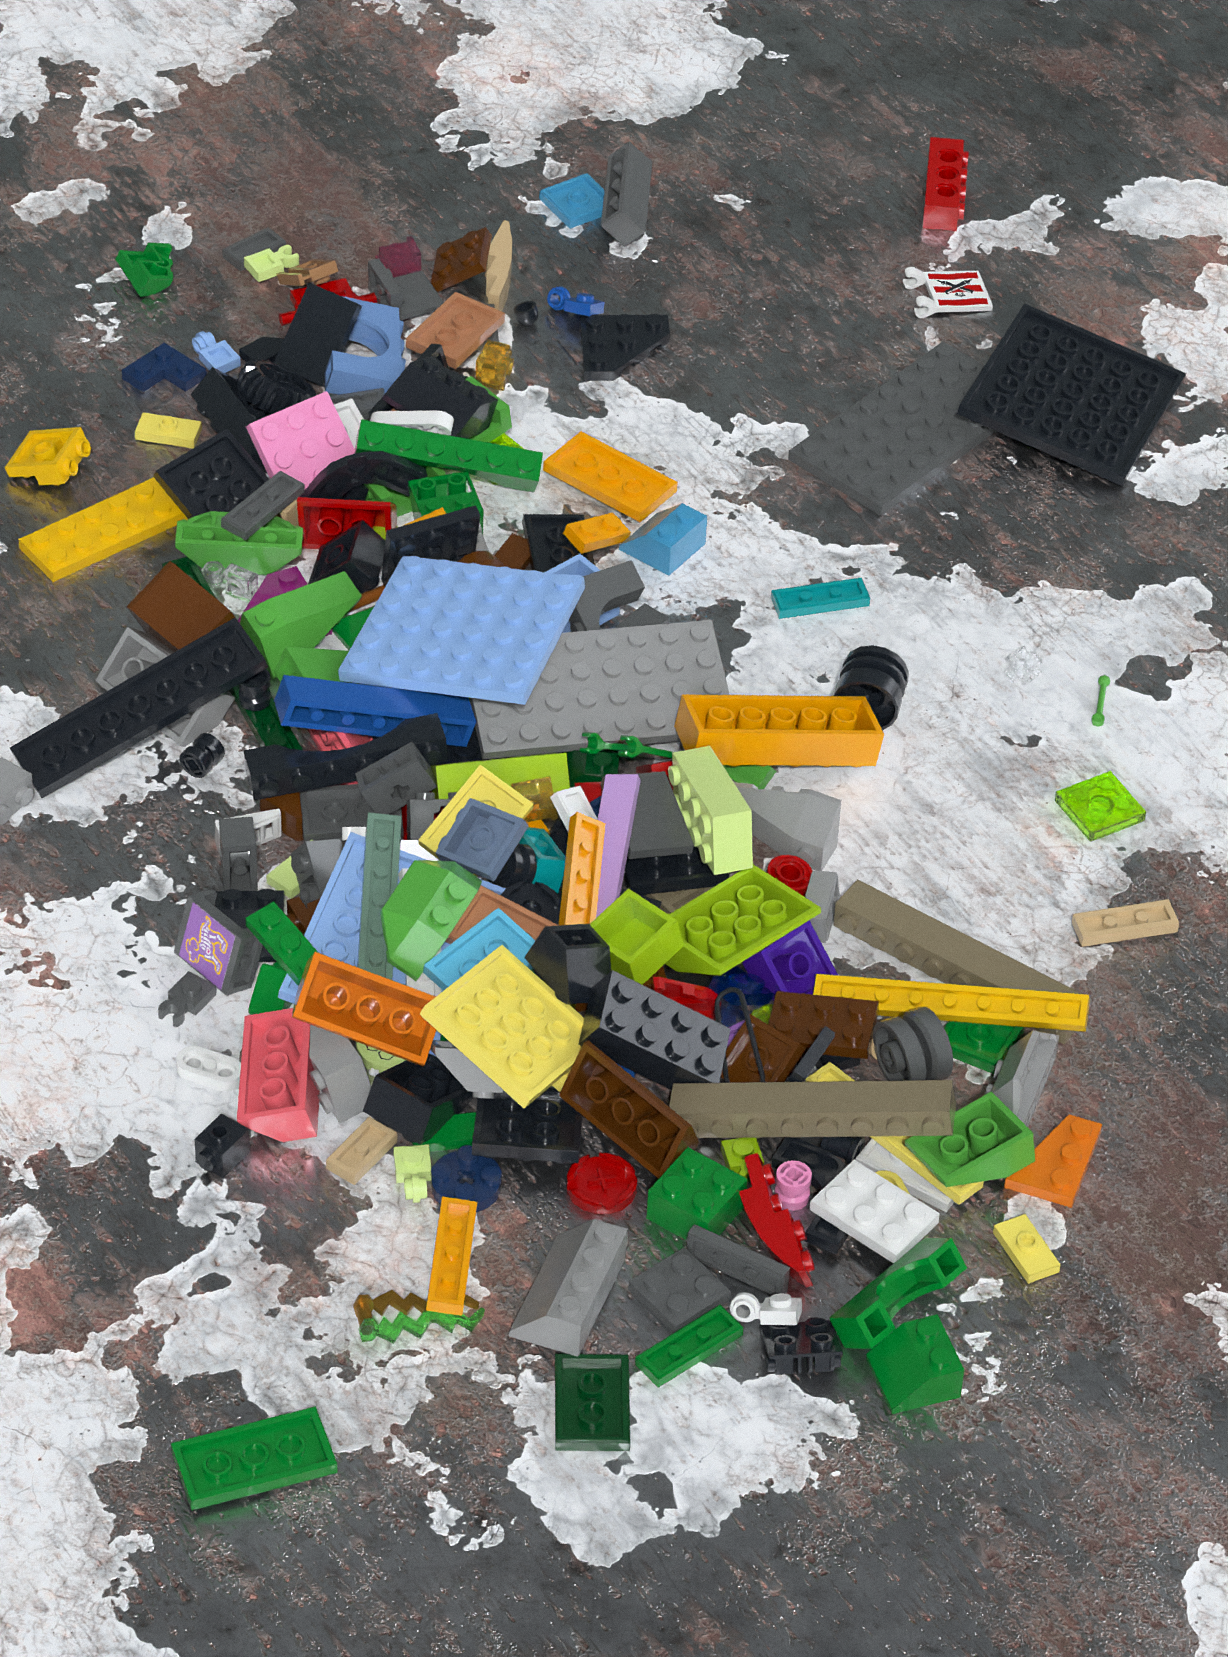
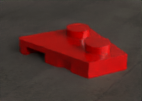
[652,977,721,1021]

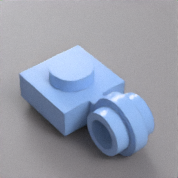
[192,331,241,373]

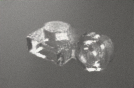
[201,561,258,604]

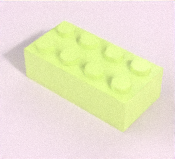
[668,746,753,875]

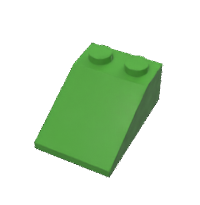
[905,1091,1035,1187]

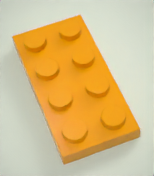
[543,431,678,522]

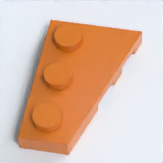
[1004,1114,1102,1208]

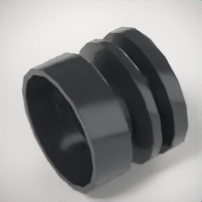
[833,645,909,730]

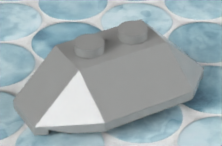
[985,1030,1059,1127]

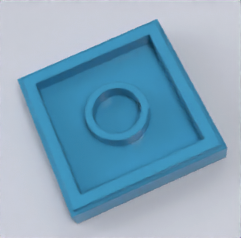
[539,173,605,229]

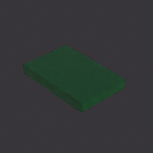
[555,1354,630,1451]

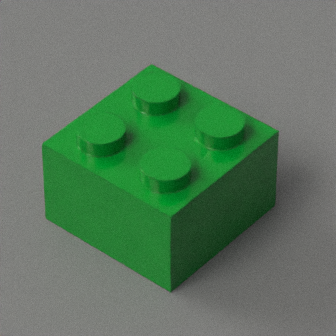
[646,1147,748,1241]

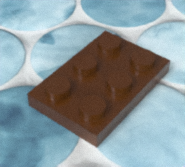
[768,991,879,1059]

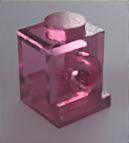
[375,236,421,278]

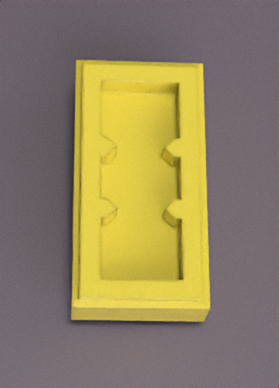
[135,412,202,449]
[993,1214,1061,1284]

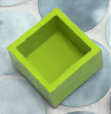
[590,889,684,985]

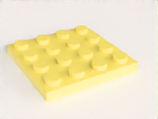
[419,945,584,1109]

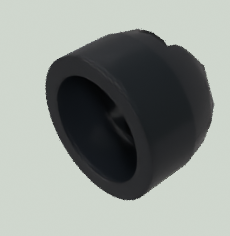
[513,301,538,326]

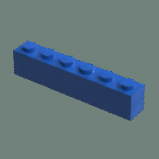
[274,675,476,747]

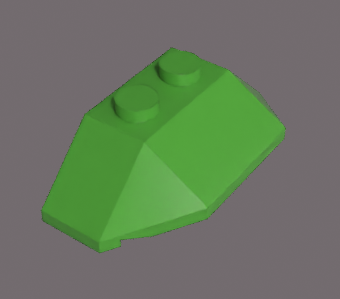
[175,511,303,575]
[380,860,482,981]

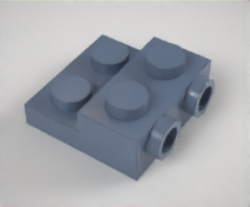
[435,798,529,882]

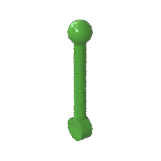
[1091,675,1111,727]

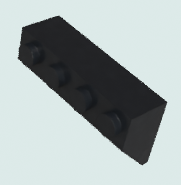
[190,367,271,474]

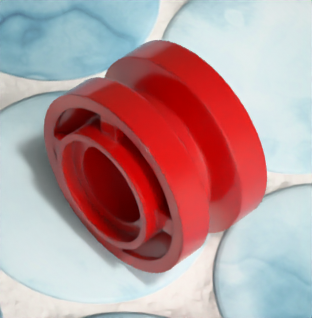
[766,855,813,897]

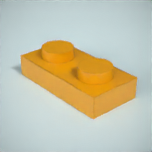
[563,512,631,554]

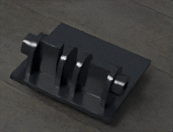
[759,1317,843,1375]

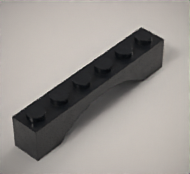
[243,713,448,801]

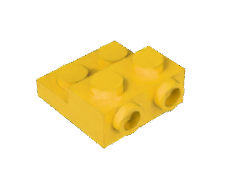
[4,427,91,486]

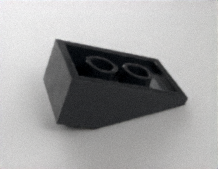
[363,1054,474,1144]

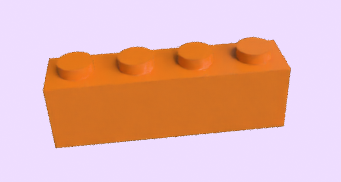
[291,952,436,1066]

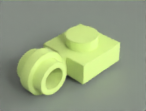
[393,1145,431,1203]

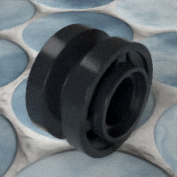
[488,843,537,888]

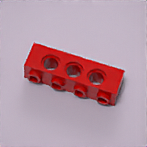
[922,137,969,231]

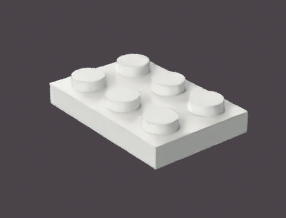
[810,1160,940,1264]

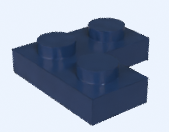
[122,342,207,392]

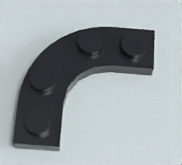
[299,451,428,499]
[771,1137,849,1255]

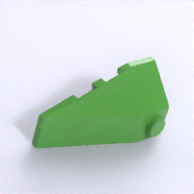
[240,571,362,680]

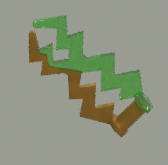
[353,1290,485,1344]

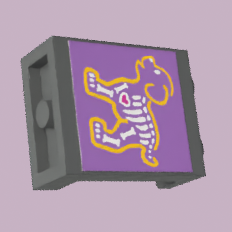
[173,889,263,996]

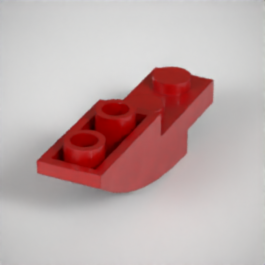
[739,1152,815,1288]

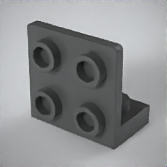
[368,258,444,321]

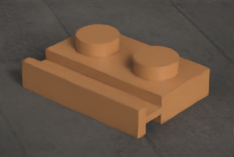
[276,259,338,286]

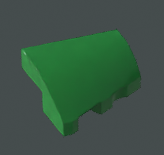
[115,242,173,297]

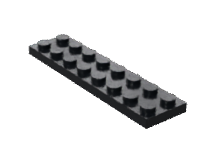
[10,618,268,798]

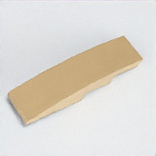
[484,220,512,311]

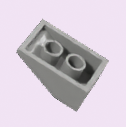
[309,1025,371,1123]

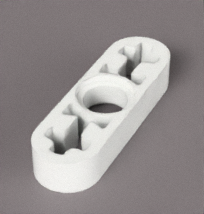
[370,410,454,435]

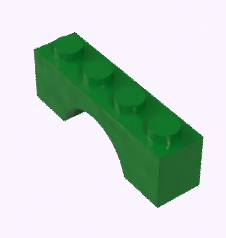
[829,1238,967,1349]

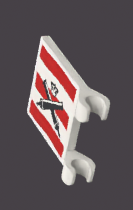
[903,267,993,318]

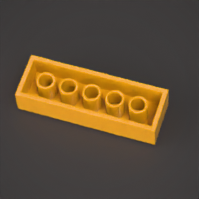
[674,694,884,767]

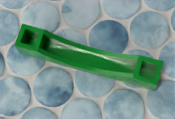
[354,419,543,492]

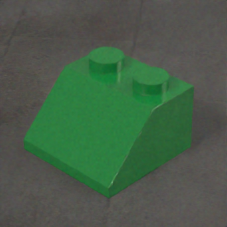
[866,1314,964,1414]

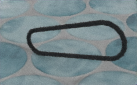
[715,987,765,1083]

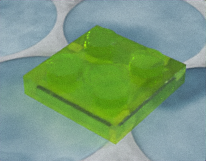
[1055,771,1146,842]

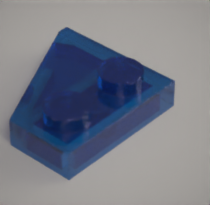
[709,966,775,1006]

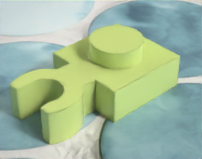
[244,245,299,282]

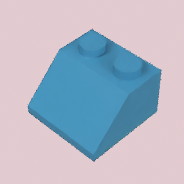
[619,503,707,576]

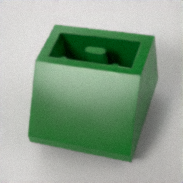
[408,471,484,534]

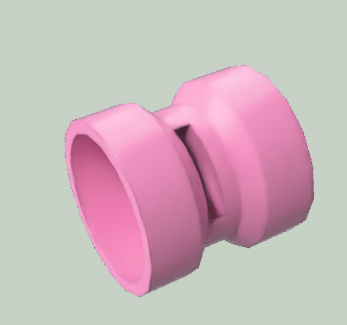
[775,1160,812,1211]

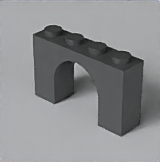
[569,560,645,632]

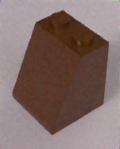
[126,561,243,652]

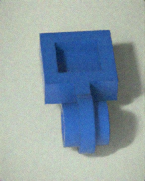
[547,286,605,316]

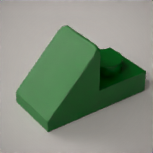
[248,962,292,1015]

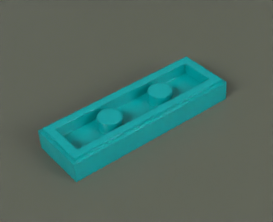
[771,577,870,619]

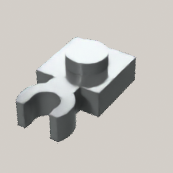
[158,971,216,1027]

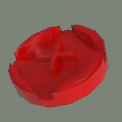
[567,1153,637,1214]

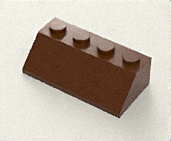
[559,1040,699,1179]

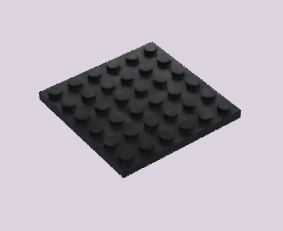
[957,303,1186,486]

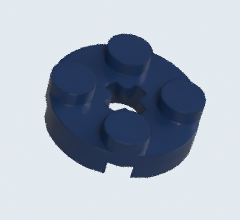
[431,1145,502,1212]

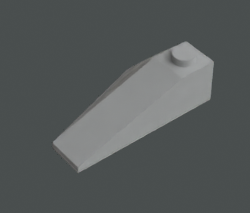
[734,782,842,871]

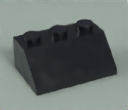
[382,357,498,439]

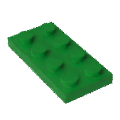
[171,1406,337,1511]

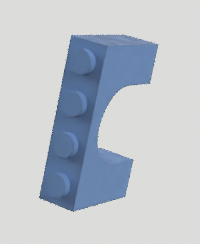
[324,296,406,395]

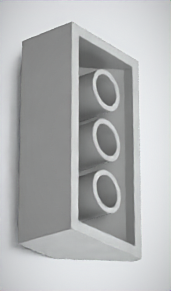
[95,626,235,747]
[509,1219,628,1357]

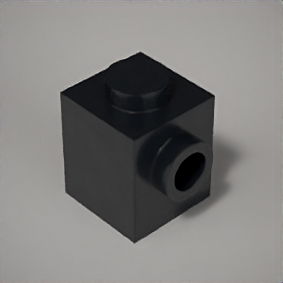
[194,1113,250,1178]

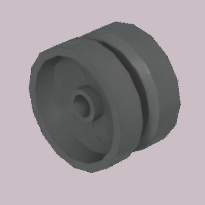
[873,1006,953,1081]

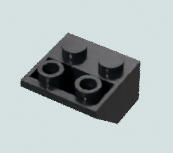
[524,924,611,1004]

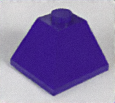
[742,920,839,1001]

